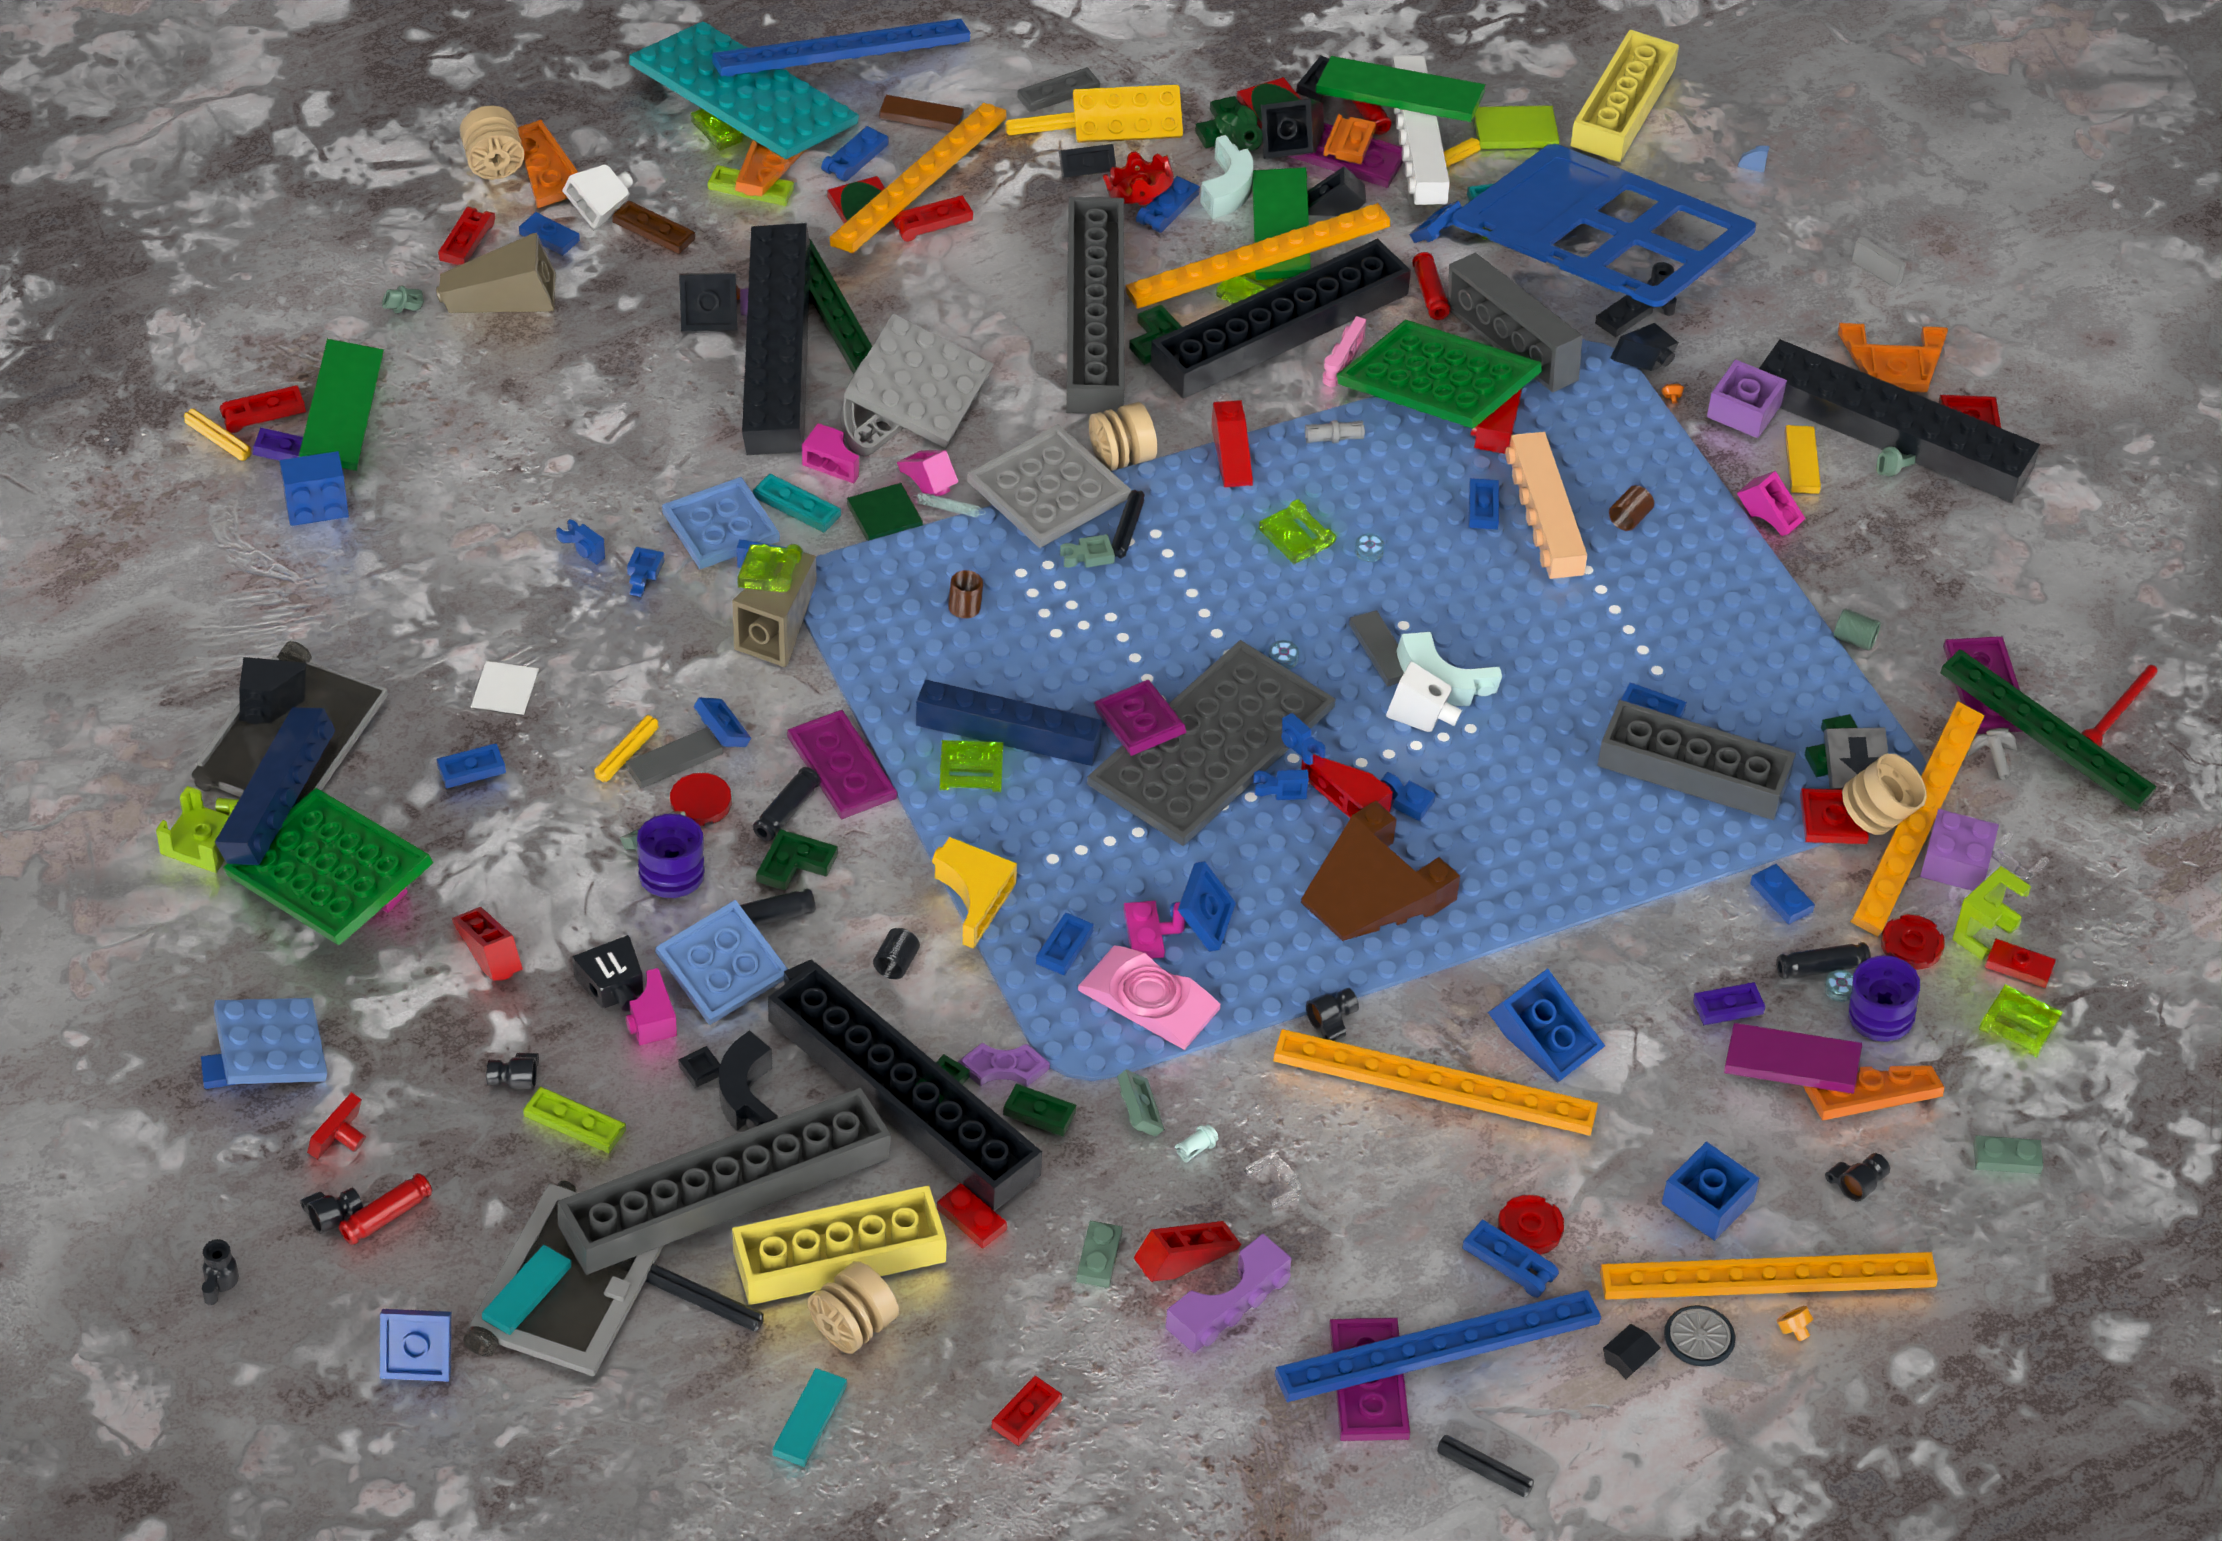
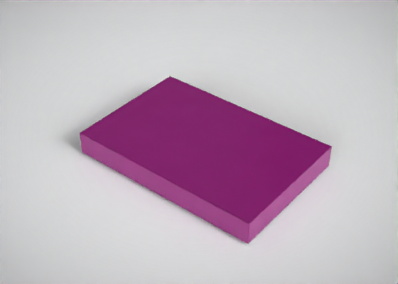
[1094,680,1186,756]

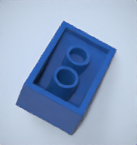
[1488,968,1605,1083]

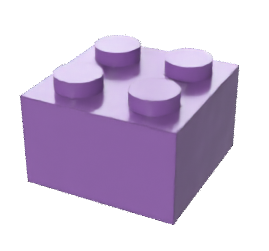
[1707,359,1787,438]
[1920,809,1999,891]

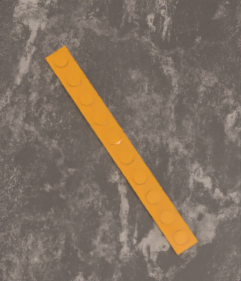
[829,103,1007,253]
[1126,203,1390,309]
[1850,701,1985,937]
[1273,1029,1598,1136]
[1600,1252,1938,1300]

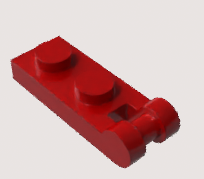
[892,195,973,242]
[438,206,495,265]
[219,385,306,433]

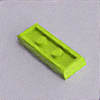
[708,165,794,206]
[523,1086,626,1154]

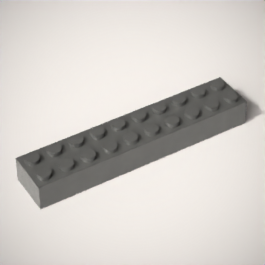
[1066,197,1125,414]
[558,1088,891,1275]

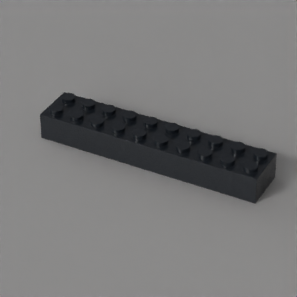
[742,223,811,455]
[1150,238,1411,399]
[1759,339,2040,503]
[768,962,1042,1211]

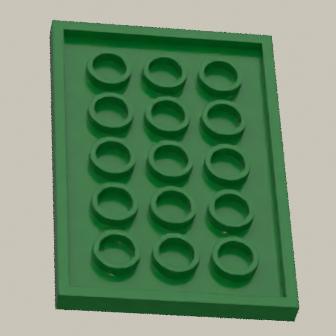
[1337,319,1542,429]
[223,788,433,945]

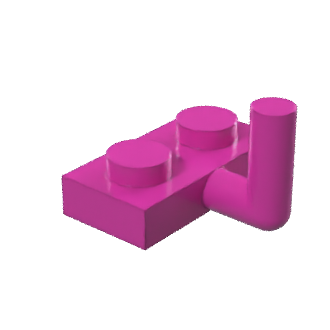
[1124,901,1185,959]

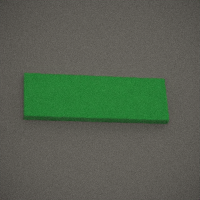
[1316,56,1486,122]
[1252,167,1311,280]
[299,338,384,471]

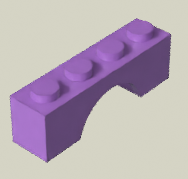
[1166,1234,1292,1353]

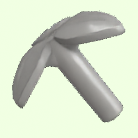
[1967,728,2017,780]

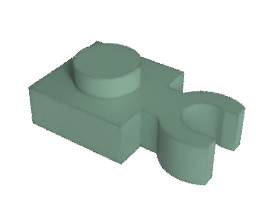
[1060,534,1115,568]

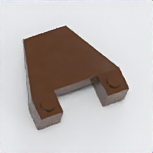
[1301,800,1460,941]

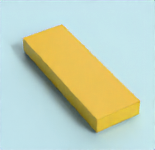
[1784,425,1821,494]

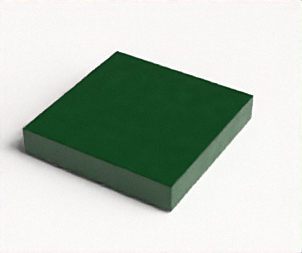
[847,483,923,541]

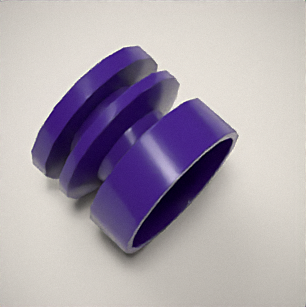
[637,814,705,898]
[1848,955,1920,1042]

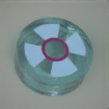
[1355,534,1385,562]
[1268,640,1299,669]
[1824,970,1853,1002]

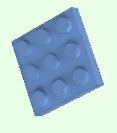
[662,477,780,569]
[655,900,788,1025]
[213,998,327,1084]

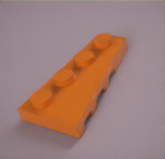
[518,120,579,209]
[735,140,807,197]
[1803,1066,1944,1121]

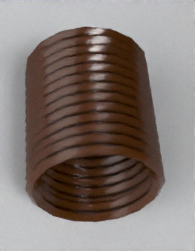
[1609,485,1654,531]
[948,570,983,618]

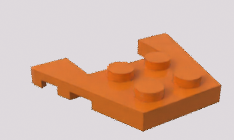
[1838,323,1948,392]

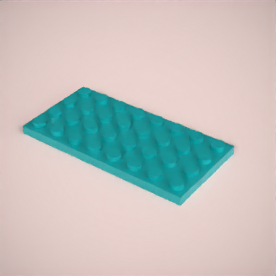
[629,21,859,159]

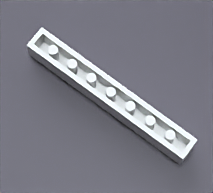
[1392,56,1450,205]

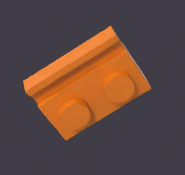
[1324,114,1376,164]

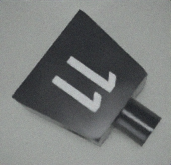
[572,935,644,1012]

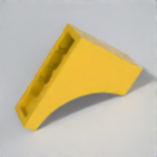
[932,837,1017,949]

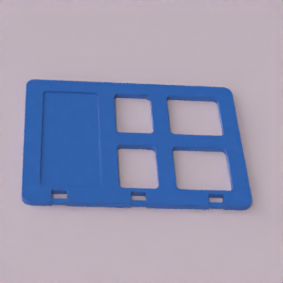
[1452,144,1756,307]

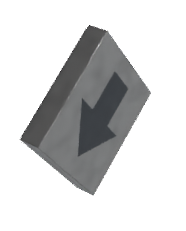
[1824,727,1888,790]

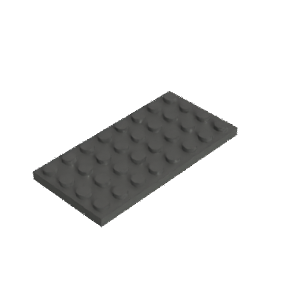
[1087,640,1336,846]

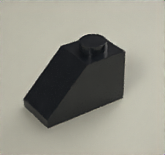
[1307,167,1366,216]
[1610,323,1679,371]

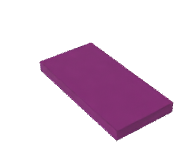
[1288,123,1404,188]
[1943,636,2023,734]
[787,710,897,820]
[1724,1023,1862,1094]
[1329,1318,1410,1441]

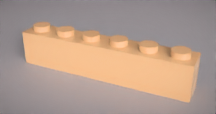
[1505,432,1587,579]

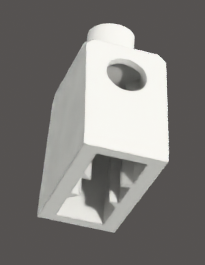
[562,164,633,230]
[1386,661,1462,732]

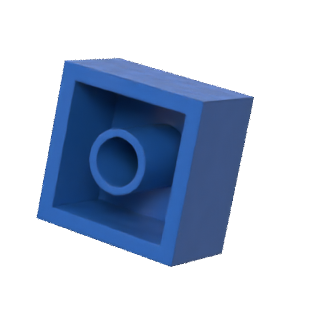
[279,451,349,526]
[1662,1141,1760,1241]

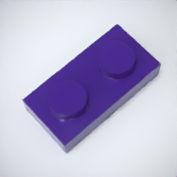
[253,427,303,461]
[1693,982,1765,1026]

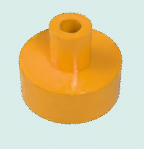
[1777,1306,1813,1341]

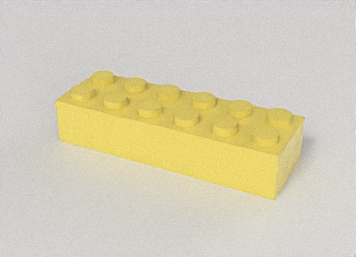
[1570,30,1679,162]
[732,1185,947,1305]

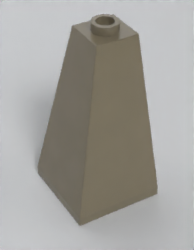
[436,233,556,313]
[732,548,817,667]

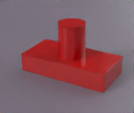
[307,1092,366,1160]

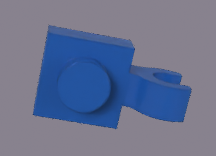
[556,519,605,565]
[627,547,665,597]
[1281,713,1325,765]
[1253,770,1309,800]
[1381,772,1436,821]

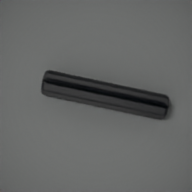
[1111,489,1145,559]
[1437,1435,1534,1497]

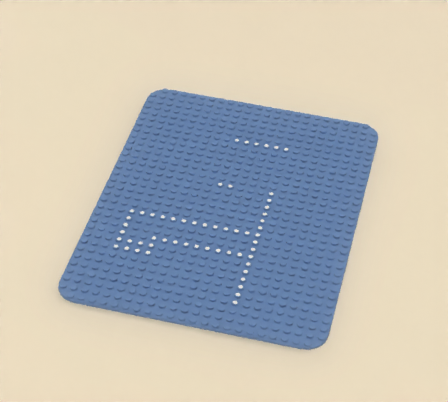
[803,339,1926,1081]

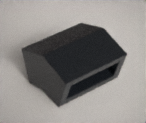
[1603,1324,1661,1379]

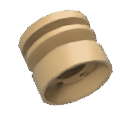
[460,105,524,180]
[1089,402,1157,471]
[1842,754,1927,835]
[808,1262,899,1354]

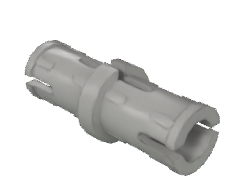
[1305,420,1365,443]

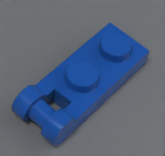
[821,126,889,182]
[1136,176,1200,233]
[1462,1219,1559,1298]

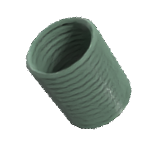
[1834,608,1881,651]

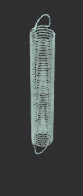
[911,492,986,517]

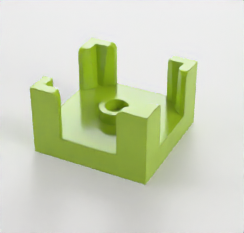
[156,786,237,873]
[1952,866,2031,960]

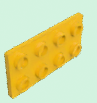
[1073,85,1183,143]

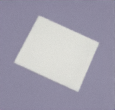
[470,661,539,715]

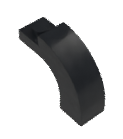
[719,1030,778,1131]

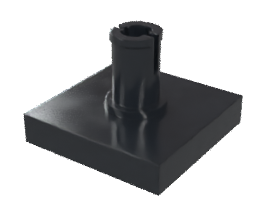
[679,272,738,331]

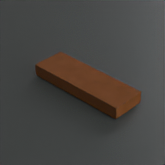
[879,95,964,131]
[612,200,695,254]

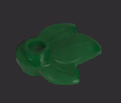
[1214,105,1263,151]

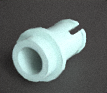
[1175,1124,1219,1162]

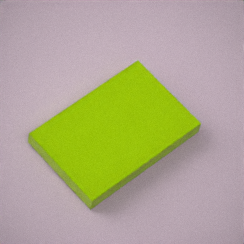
[1473,106,1560,149]

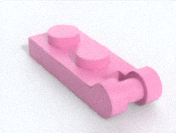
[1322,316,1367,387]

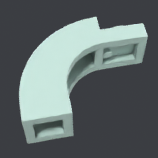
[1200,135,1253,219]
[1396,632,1502,706]

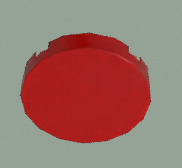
[670,773,732,826]
[1881,914,1945,970]
[1498,1195,1564,1255]

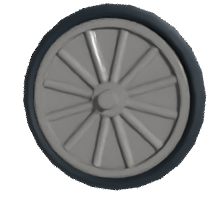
[1664,1305,1736,1367]

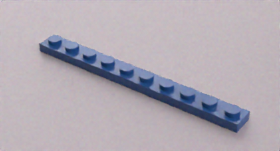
[712,18,971,76]
[1274,1290,1601,1402]

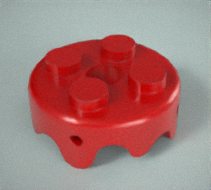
[1102,151,1174,205]

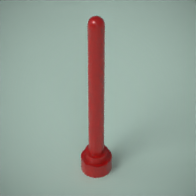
[2081,665,2158,747]

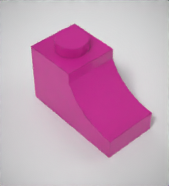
[802,423,859,484]
[897,450,959,496]
[1737,471,1806,536]
[626,968,677,1046]

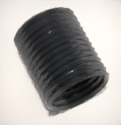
[873,928,920,980]

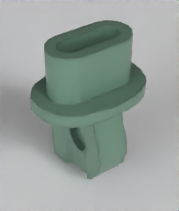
[382,286,424,313]
[1876,446,1916,477]

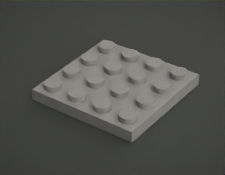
[844,313,994,448]
[967,424,1131,548]

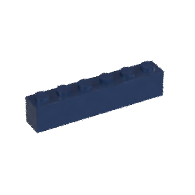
[916,679,1102,766]
[215,707,335,865]

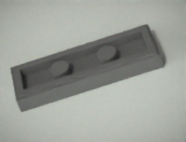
[1017,67,1100,112]
[1349,610,1404,686]
[626,727,723,789]

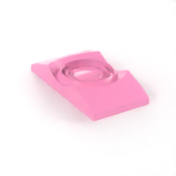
[1078,945,1221,1050]

